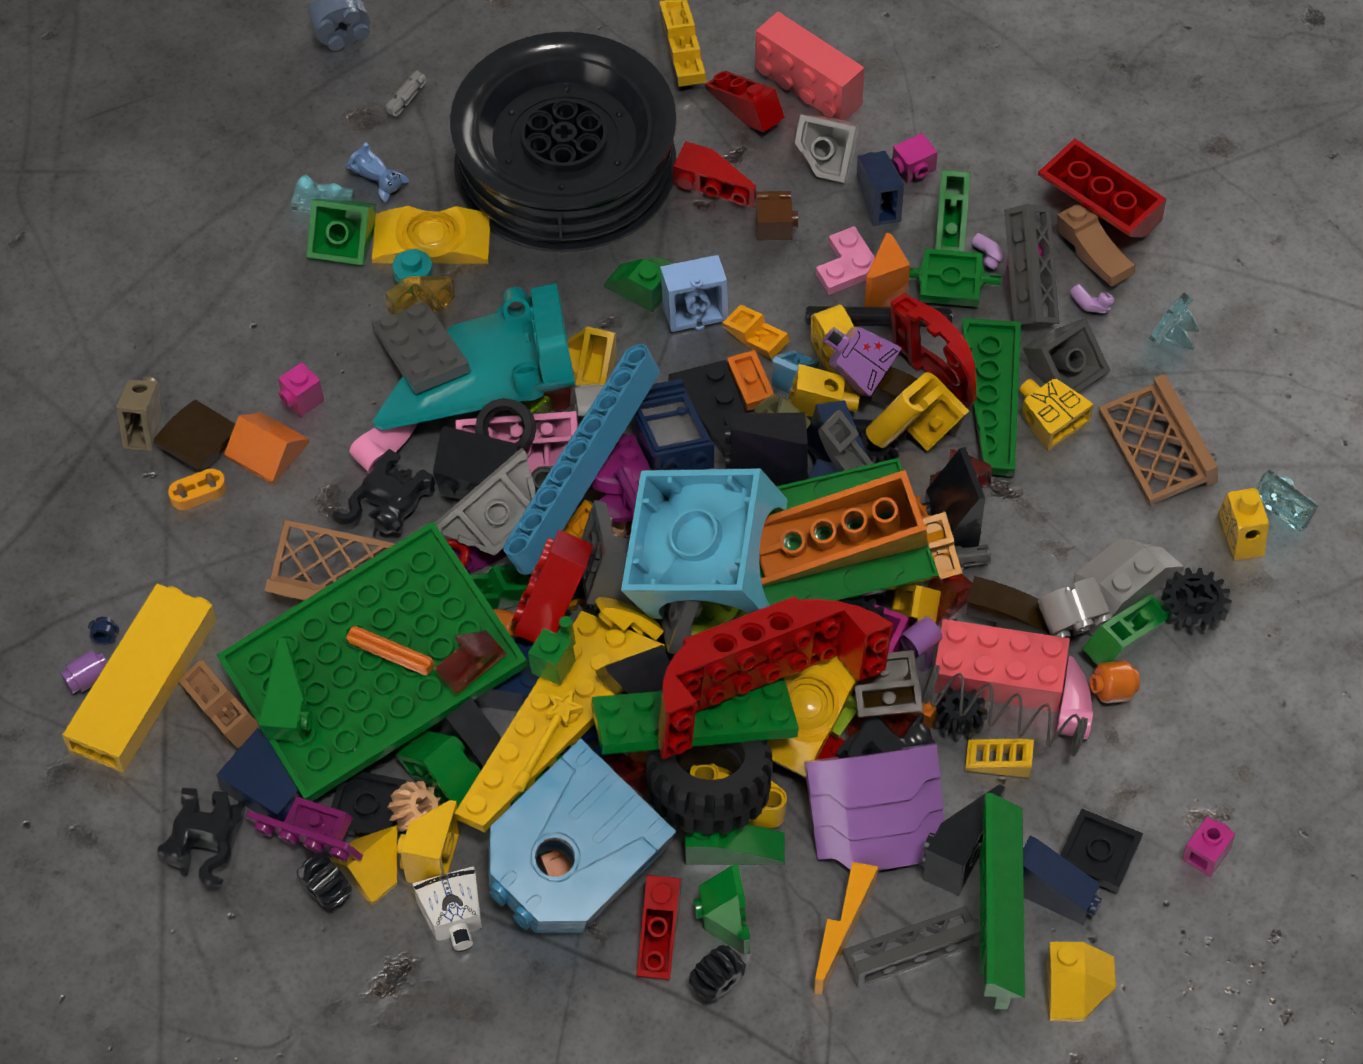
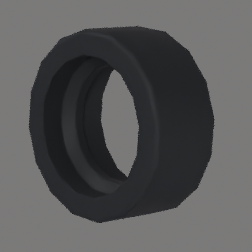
[475,398,536,451]

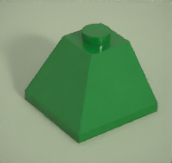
[306,199,377,265]

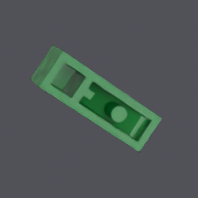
[935,170,971,251]
[1082,593,1170,665]
[259,637,312,742]
[685,824,785,865]

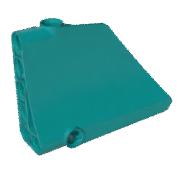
[373,283,575,430]

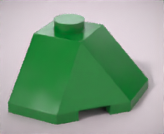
[604,257,673,312]
[693,864,750,955]

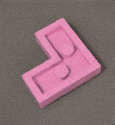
[815,226,875,295]

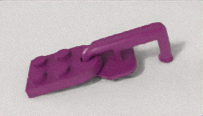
[591,434,649,522]

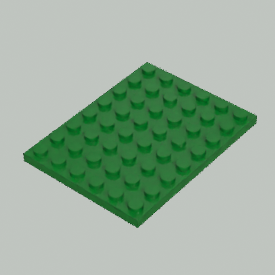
[217,521,529,801]

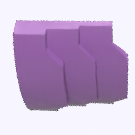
[804,743,945,870]

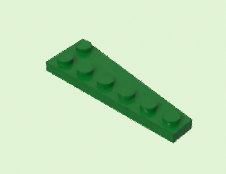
[962,318,1021,476]

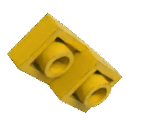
[594,597,664,641]

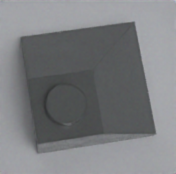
[1023,319,1111,393]

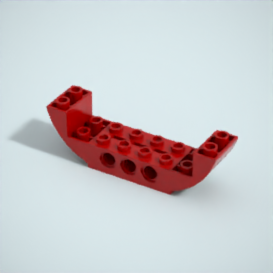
[658,596,893,759]

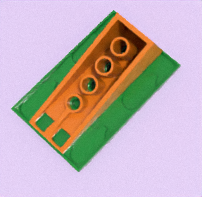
[748,458,939,614]

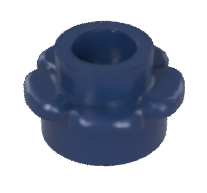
[88,617,120,645]

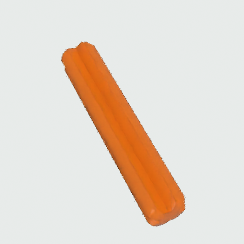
[346,626,434,675]

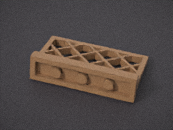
[1099,373,1218,505]
[264,519,395,601]

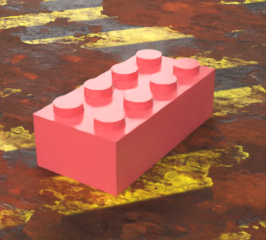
[755,11,865,121]
[934,619,1070,712]

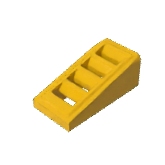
[965,739,1034,778]

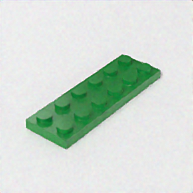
[591,681,799,754]

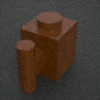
[756,191,798,241]

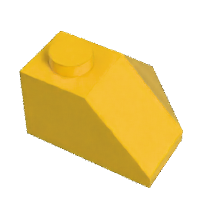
[1046,942,1116,1021]

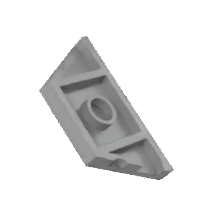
[435,448,536,555]

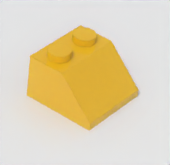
[397,800,461,883]

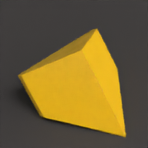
[567,326,617,385]
[891,585,941,629]
[330,825,398,906]

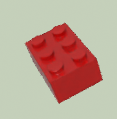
[512,529,593,643]

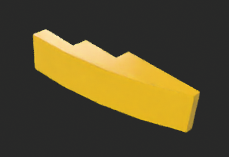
[659,0,706,87]

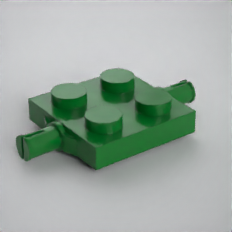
[909,248,1002,307]

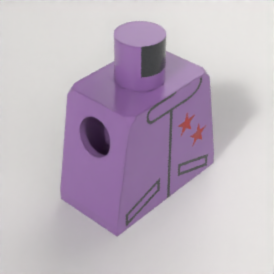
[823,327,902,396]

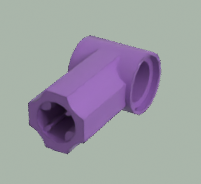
[899,616,943,672]

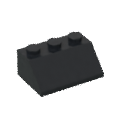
[433,426,521,500]

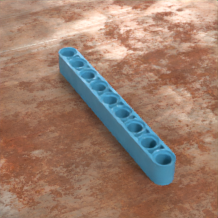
[503,344,660,575]

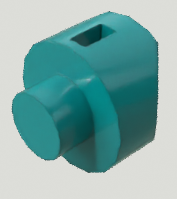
[392,249,433,294]

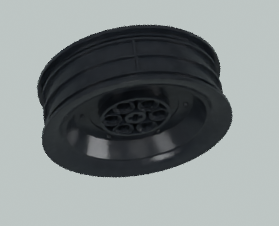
[450,32,676,252]

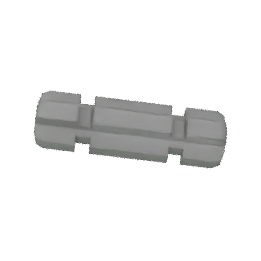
[385,71,426,117]

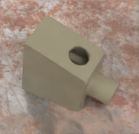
[116,376,162,451]

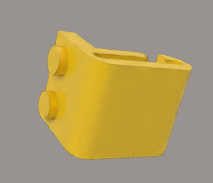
[866,372,969,452]

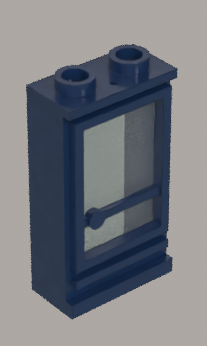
[629,379,714,470]

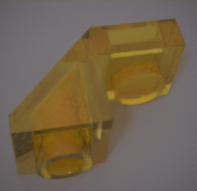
[385,276,455,314]

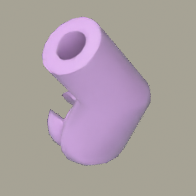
[971,233,1004,270]
[1070,284,1114,313]

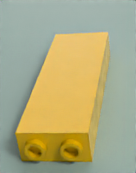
[62,583,216,773]

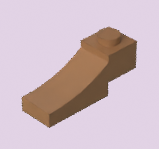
[1057,203,1135,287]
[178,659,260,749]

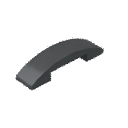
[818,410,873,472]

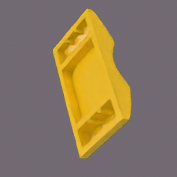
[372,206,490,264]
[767,656,858,778]

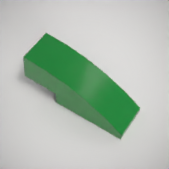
[469,565,530,609]

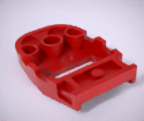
[891,293,977,408]

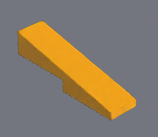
[814,862,878,995]

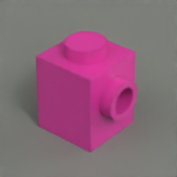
[891,133,938,183]
[278,362,324,417]
[1182,816,1235,877]

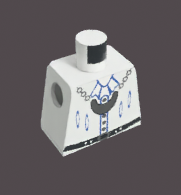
[413,866,482,951]

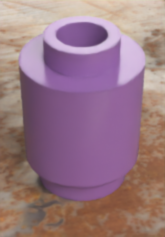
[60,650,107,694]

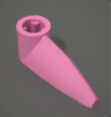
[349,423,417,473]
[1056,656,1093,740]

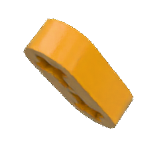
[168,469,227,510]

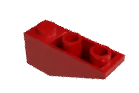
[704,70,785,132]
[673,141,756,208]
[637,875,683,979]

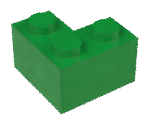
[396,731,481,808]

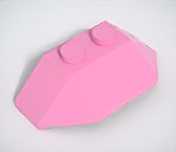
[455,411,578,473]

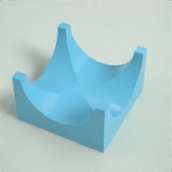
[621,469,788,619]

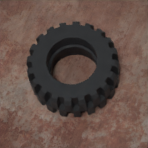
[645,740,773,835]

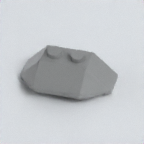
[1074,538,1184,637]

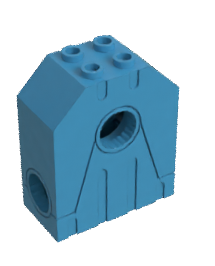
[488,738,676,933]

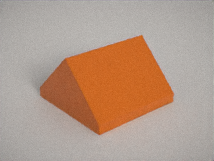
[864,233,910,307]
[224,412,310,484]

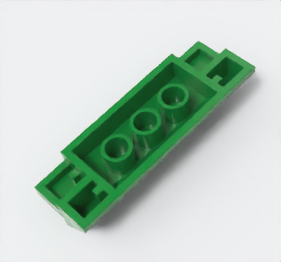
[979,793,1025,1010]

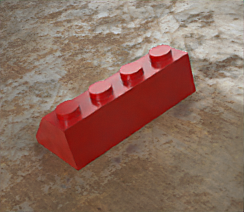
[1038,138,1166,237]

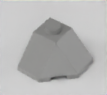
[795,114,861,183]

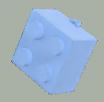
[660,255,728,332]

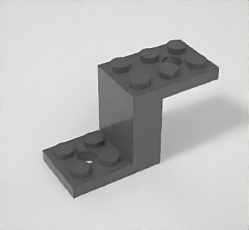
[581,500,702,654]

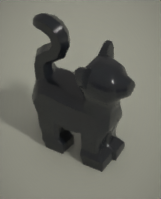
[332,449,436,538]
[835,712,936,758]
[158,788,246,887]

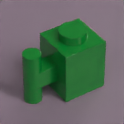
[528,616,576,685]

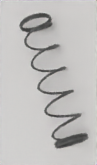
[922,664,1088,757]

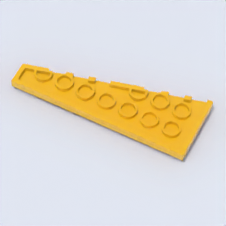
[454,610,666,832]

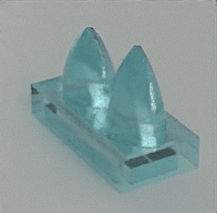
[291,174,355,213]
[1149,293,1199,350]
[1256,470,1318,533]

